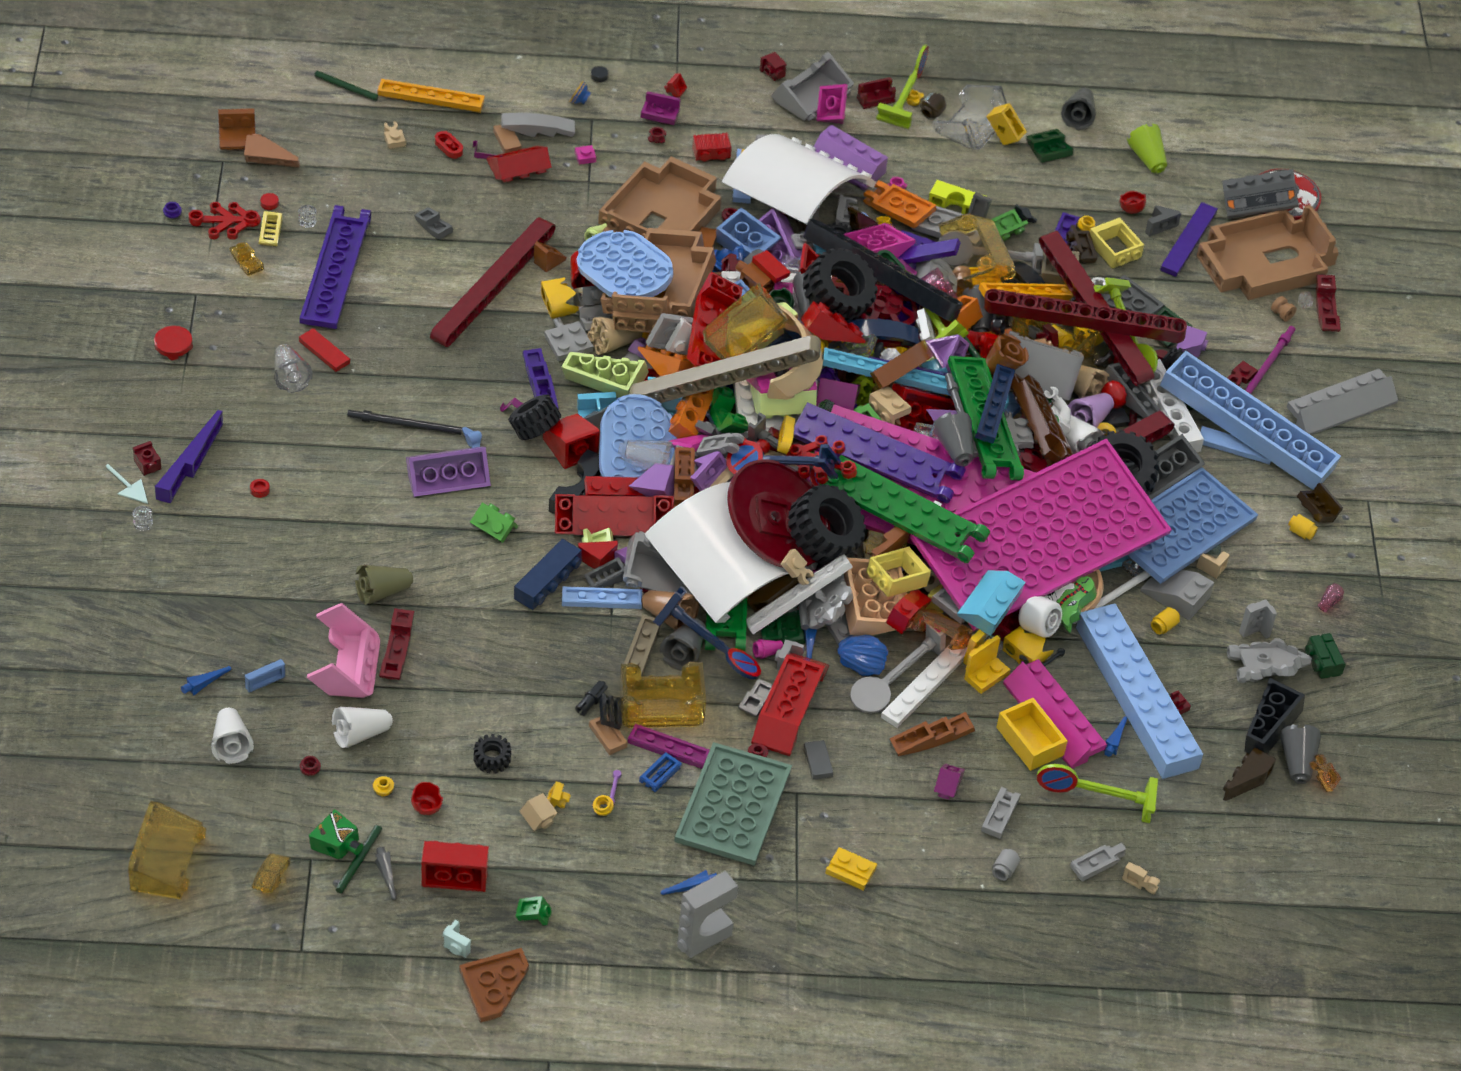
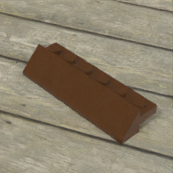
[1010,373,1074,467]

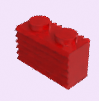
[692,132,732,161]

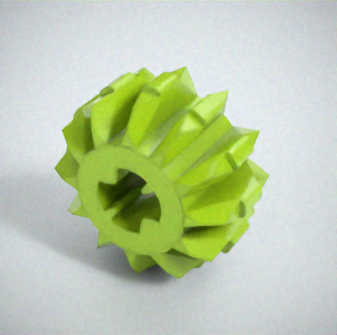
[852,375,876,406]

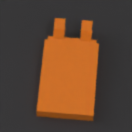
[863,180,936,229]

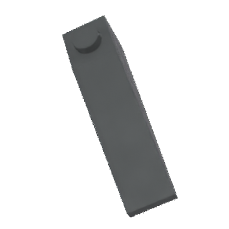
[1105,363,1161,418]

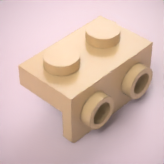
[869,386,911,425]

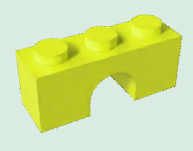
[928,180,987,215]

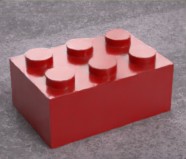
[421,841,489,892]

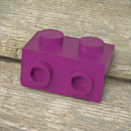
[640,91,681,125]

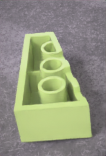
[562,352,649,398]

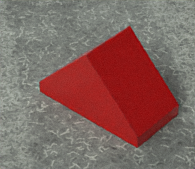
[578,541,618,569]

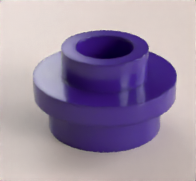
[163,202,182,218]

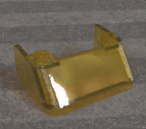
[938,214,1016,290]

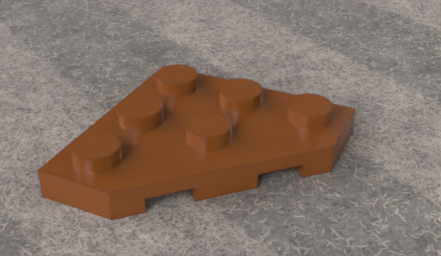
[459,948,529,1023]

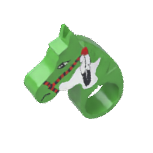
[1044,576,1097,633]

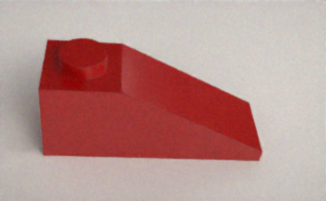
[885,589,932,634]

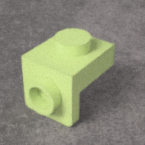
[582,528,613,543]

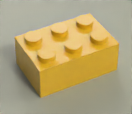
[996,698,1068,771]

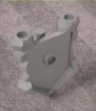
[806,574,853,629]
[1227,638,1312,683]

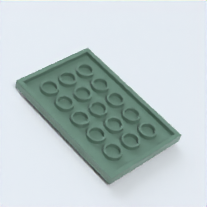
[674,742,792,866]

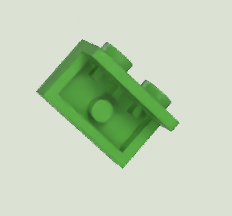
[987,209,1028,242]
[470,502,518,543]

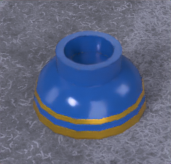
[569,80,591,104]

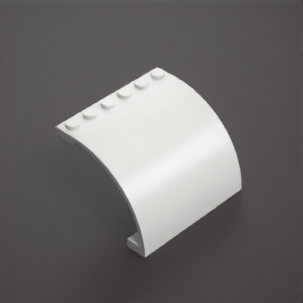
[722,134,876,225]
[645,482,814,623]

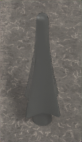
[375,847,397,900]

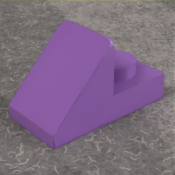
[690,451,727,491]

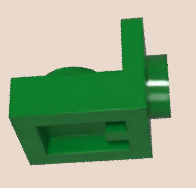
[515,896,552,926]

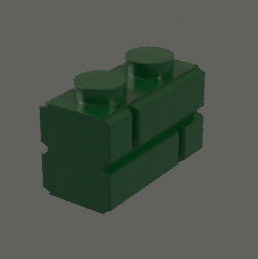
[1305,633,1346,679]

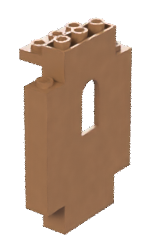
[598,157,721,238]
[1197,205,1338,300]
[601,228,716,333]

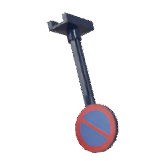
[726,440,841,479]
[653,586,761,679]

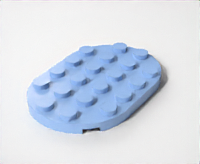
[576,230,673,298]
[599,394,677,478]

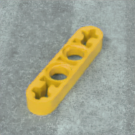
[777,415,795,454]

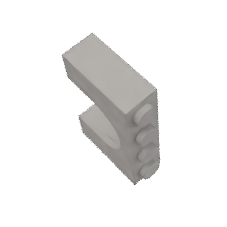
[677,871,738,958]

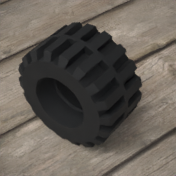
[508,394,561,441]

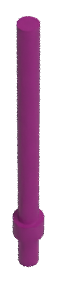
[1245,326,1296,394]

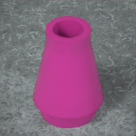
[752,639,783,659]

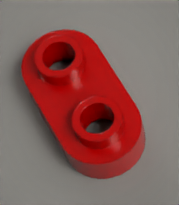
[435,131,463,159]

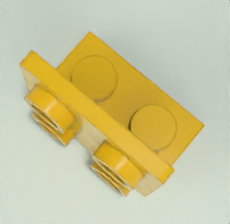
[964,635,1011,694]

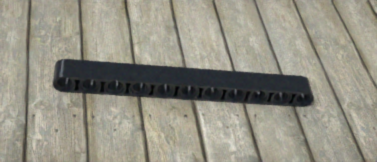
[803,219,963,322]

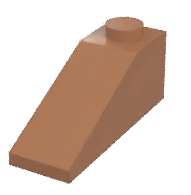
[244,134,300,167]

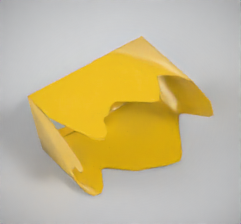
[541,278,579,319]
[1002,626,1054,664]

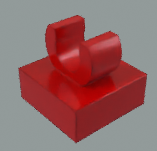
[664,73,687,98]

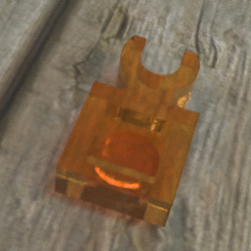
[1310,754,1342,792]

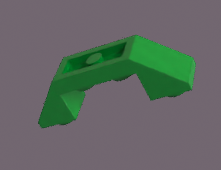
[710,386,748,434]

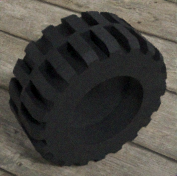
[803,248,877,322]
[1090,430,1159,496]
[788,484,866,564]

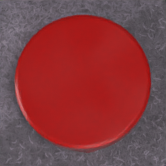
[154,326,193,360]

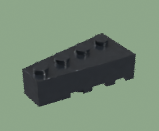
[1244,678,1305,754]

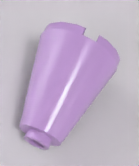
[1068,393,1114,428]

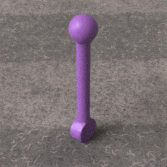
[610,770,621,803]

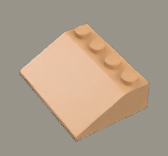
[844,557,914,636]

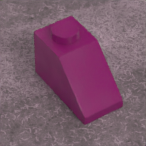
[934,764,965,799]

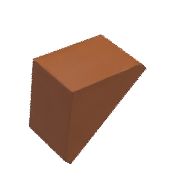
[534,241,567,272]

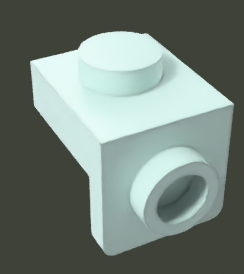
[443,920,471,958]

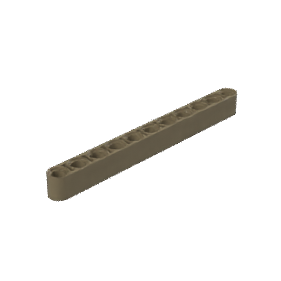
[629,335,821,403]

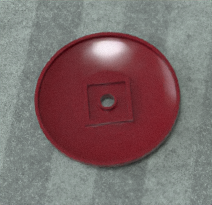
[727,459,830,568]

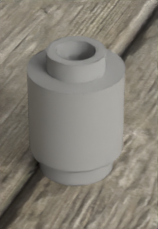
[992,849,1020,881]

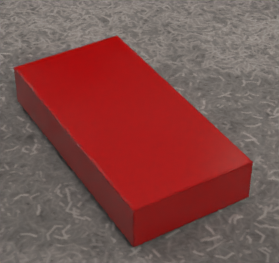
[752,250,791,283]

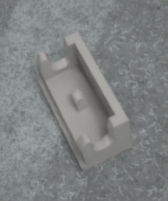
[835,195,858,228]

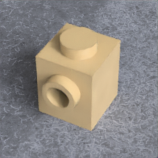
[520,793,557,831]

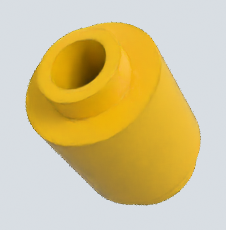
[1288,514,1318,540]
[1151,607,1180,635]

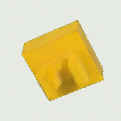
[547,781,571,808]

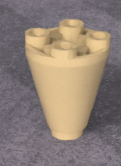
[587,317,642,355]

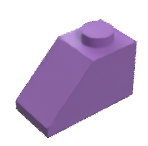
[1177,326,1208,358]

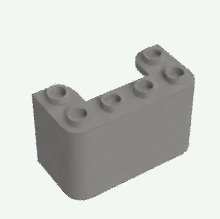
[1009,331,1084,402]

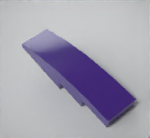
[522,348,559,410]

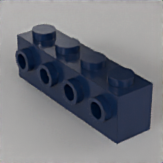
[514,538,582,610]

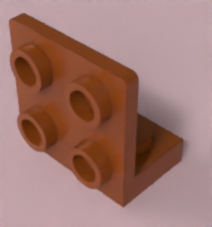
[218,108,255,150]

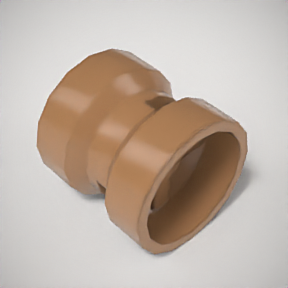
[953,266,972,291]
[1271,296,1297,321]

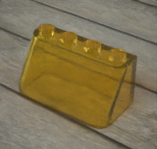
[703,283,788,360]

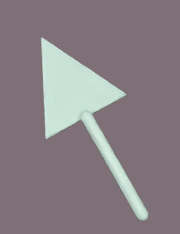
[106,464,148,504]

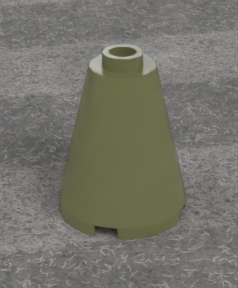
[355,564,413,605]

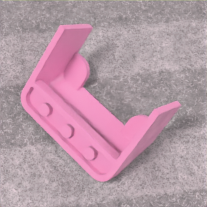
[307,603,380,698]

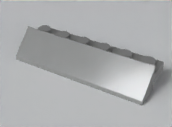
[1287,369,1398,435]

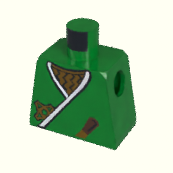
[309,809,363,859]

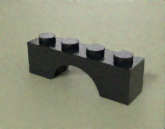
[548,449,601,514]

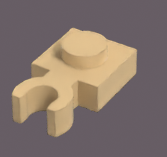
[384,121,406,149]
[781,549,814,585]
[1122,862,1160,894]

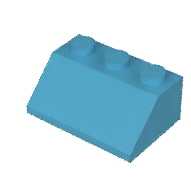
[957,570,1025,636]

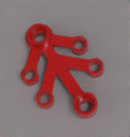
[188,202,261,240]
[786,435,857,484]

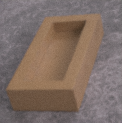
[493,125,522,153]
[589,714,628,755]

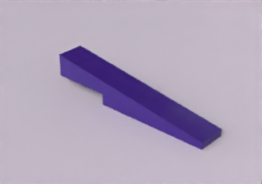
[155,410,223,504]

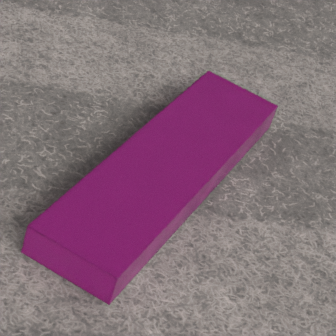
[627,724,710,769]

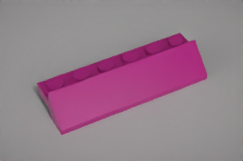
[1003,659,1107,769]

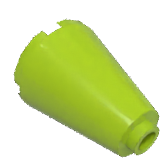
[1127,123,1167,174]

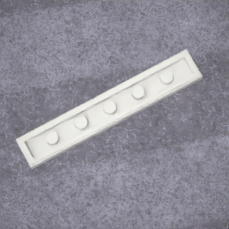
[746,554,853,634]

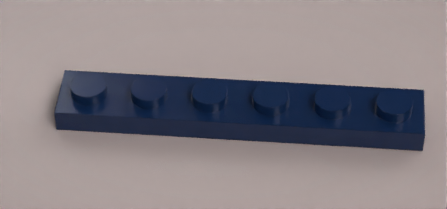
[975,364,1015,444]

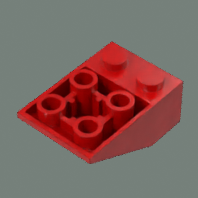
[800,301,866,343]

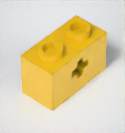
[986,103,1027,145]

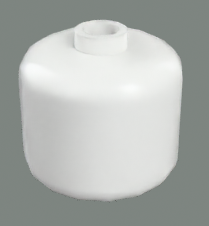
[1018,596,1062,638]

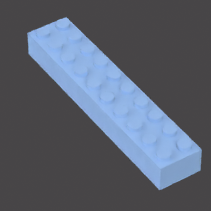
[1160,351,1341,490]
[1076,603,1203,779]

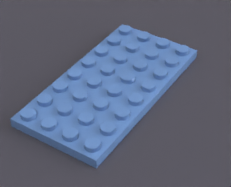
[1128,467,1258,584]

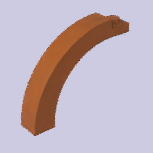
[870,339,934,389]

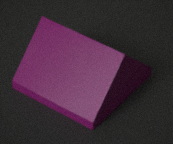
[816,378,861,411]

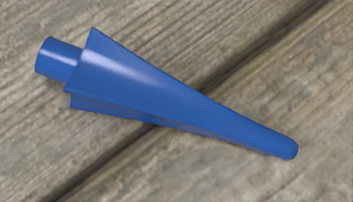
[804,628,818,659]
[181,666,231,696]
[1103,716,1127,757]
[661,870,717,895]

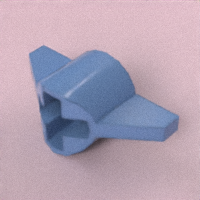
[462,427,482,448]

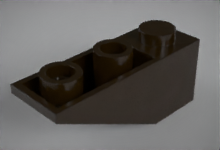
[748,574,807,613]
[1223,747,1276,801]

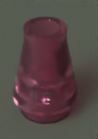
[1318,583,1344,612]

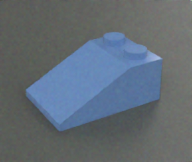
[716,208,781,257]

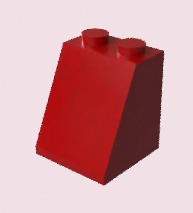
[543,413,600,469]

